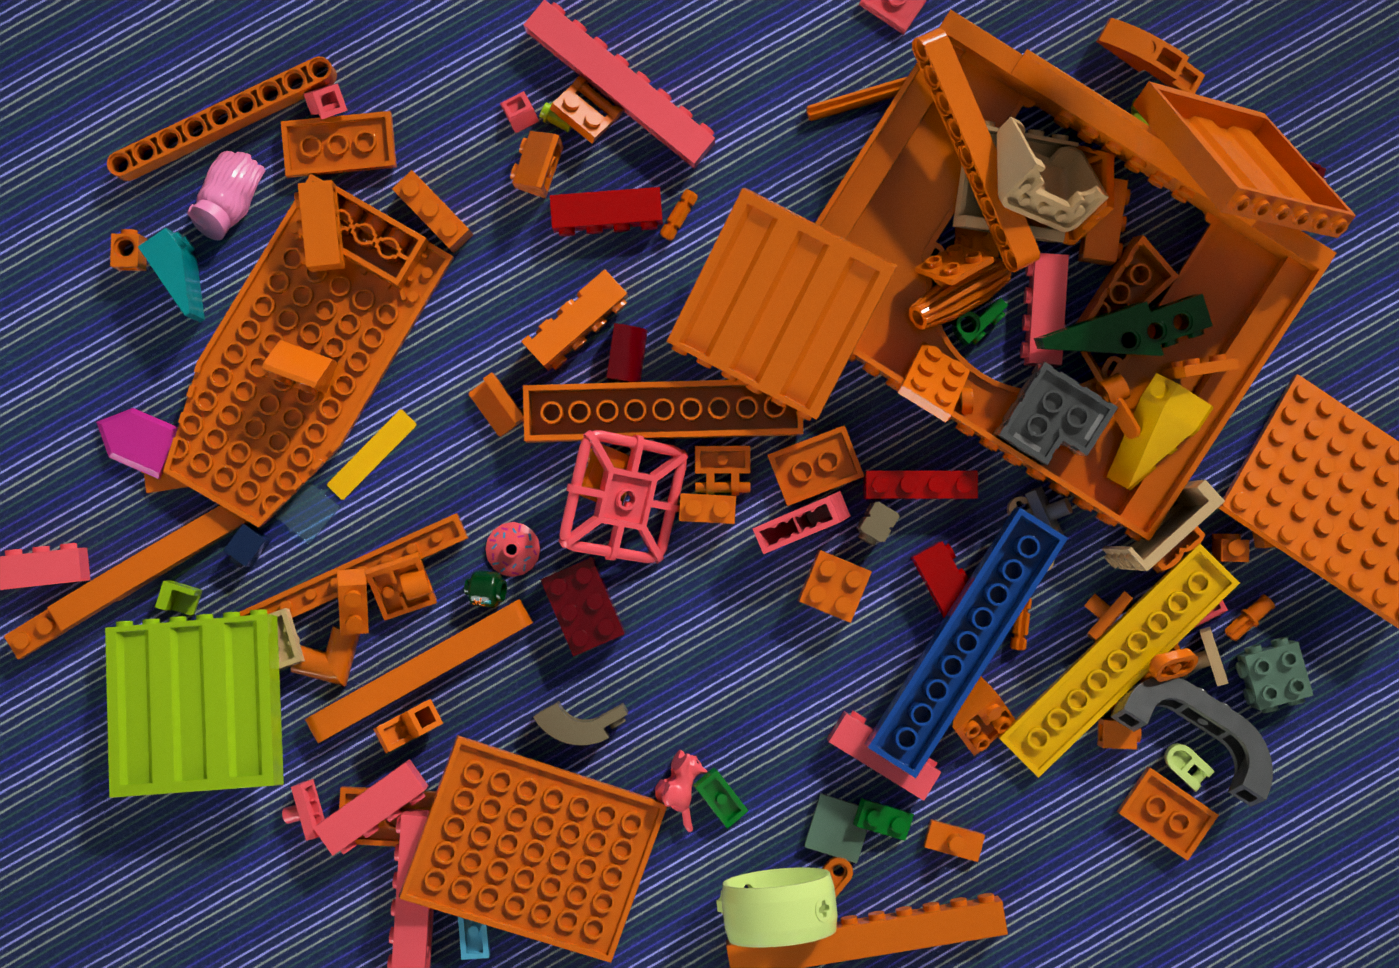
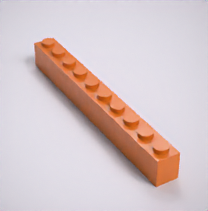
[726,893,1008,968]

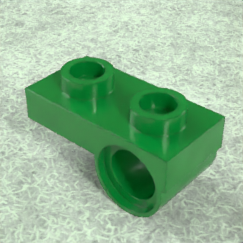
[952,297,1008,346]

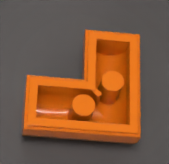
[291,626,360,686]

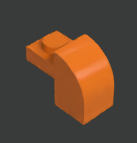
[373,699,443,753]

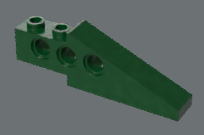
[1034,294,1213,356]

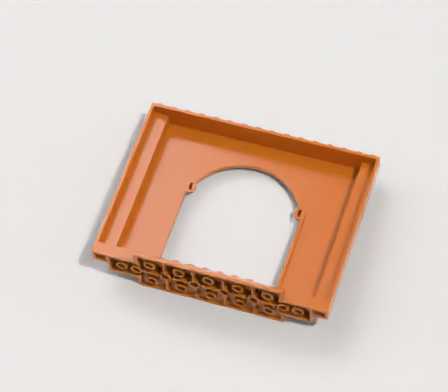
[815,9,1337,542]

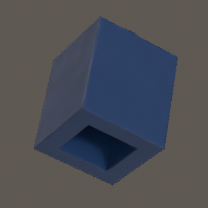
[223,524,272,568]

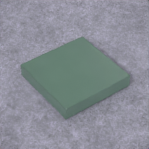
[804,793,867,864]

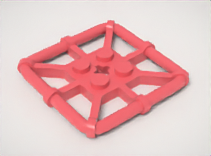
[558,430,688,564]

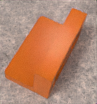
[469,372,524,437]

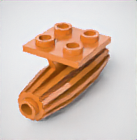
[909,244,1011,331]

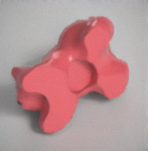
[655,750,708,832]

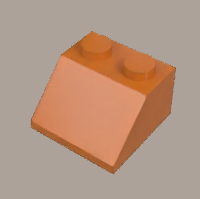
[510,131,564,199]

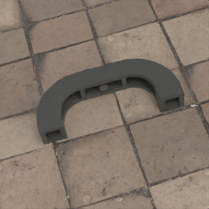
[1111,677,1273,807]

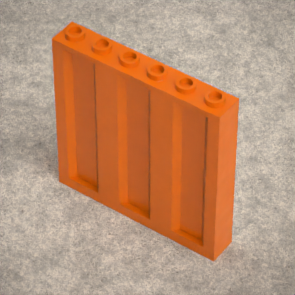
[1133,81,1356,238]
[666,188,897,421]

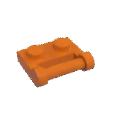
[550,75,623,144]

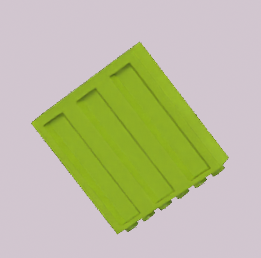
[105,609,284,798]

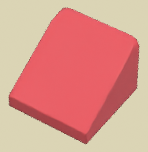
[500,91,539,133]

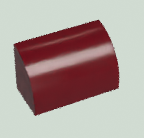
[607,323,648,382]

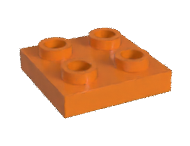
[365,552,437,621]

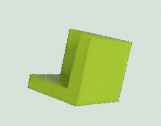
[155,580,203,616]

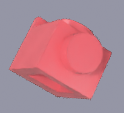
[303,84,348,119]

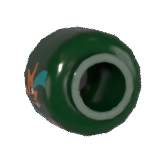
[464,570,507,608]

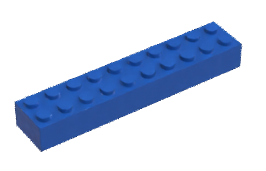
[865,508,1068,778]

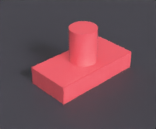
[282,779,325,841]

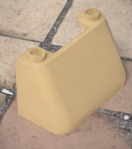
[997,117,1109,232]

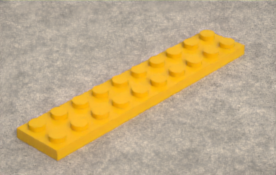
[998,543,1240,778]

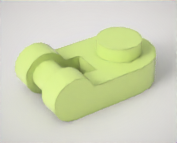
[1164,743,1215,792]

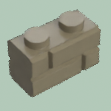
[856,502,900,546]

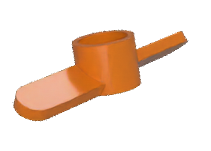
[1081,352,1141,439]

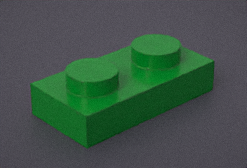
[693,768,748,829]
[853,798,914,841]

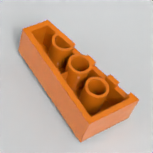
[1075,235,1179,324]
[521,269,628,371]

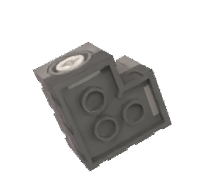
[992,362,1118,465]

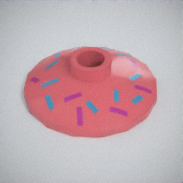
[485,522,540,577]

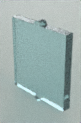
[274,481,340,544]

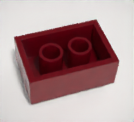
[540,557,626,656]

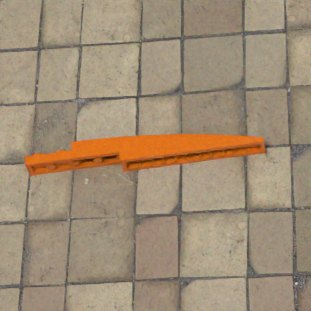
[4,505,248,660]

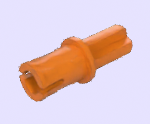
[1224,594,1275,641]

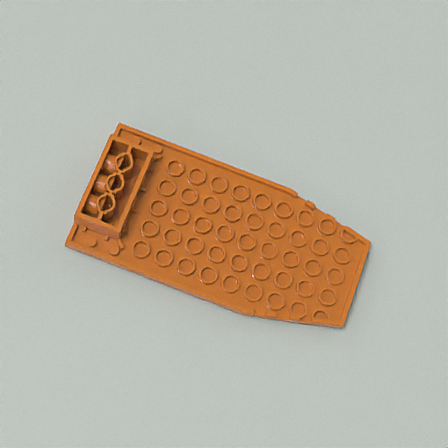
[163,174,454,528]

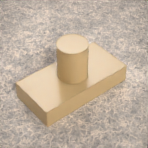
[270,608,305,671]
[1193,627,1228,686]

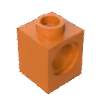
[110,229,147,271]

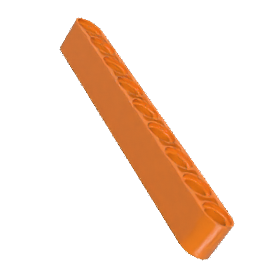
[912,28,1040,272]
[107,56,337,181]
[305,599,533,743]

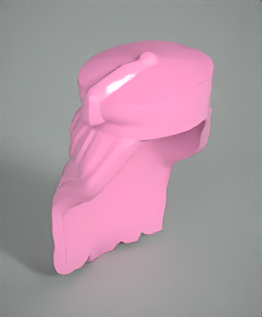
[187,151,265,240]

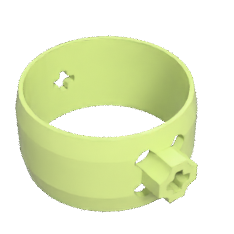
[716,867,838,947]

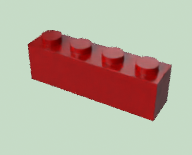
[550,187,663,236]
[863,471,978,499]
[911,541,969,618]

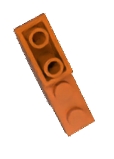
[1096,18,1205,94]

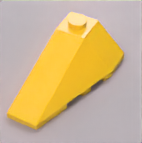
[1107,373,1214,490]

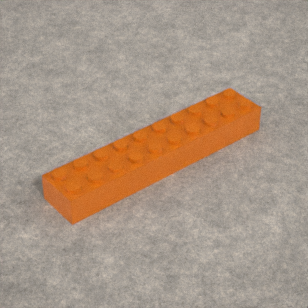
[523,379,804,443]

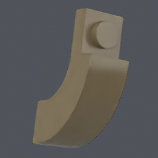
[533,701,628,745]

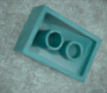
[138,228,205,323]

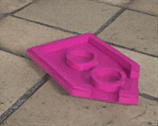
[96,408,178,480]

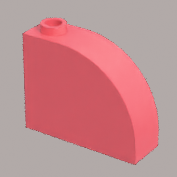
[752,491,851,554]

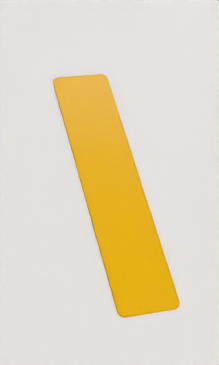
[327,410,416,500]

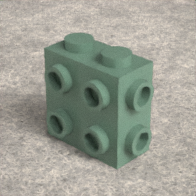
[1236,637,1314,713]

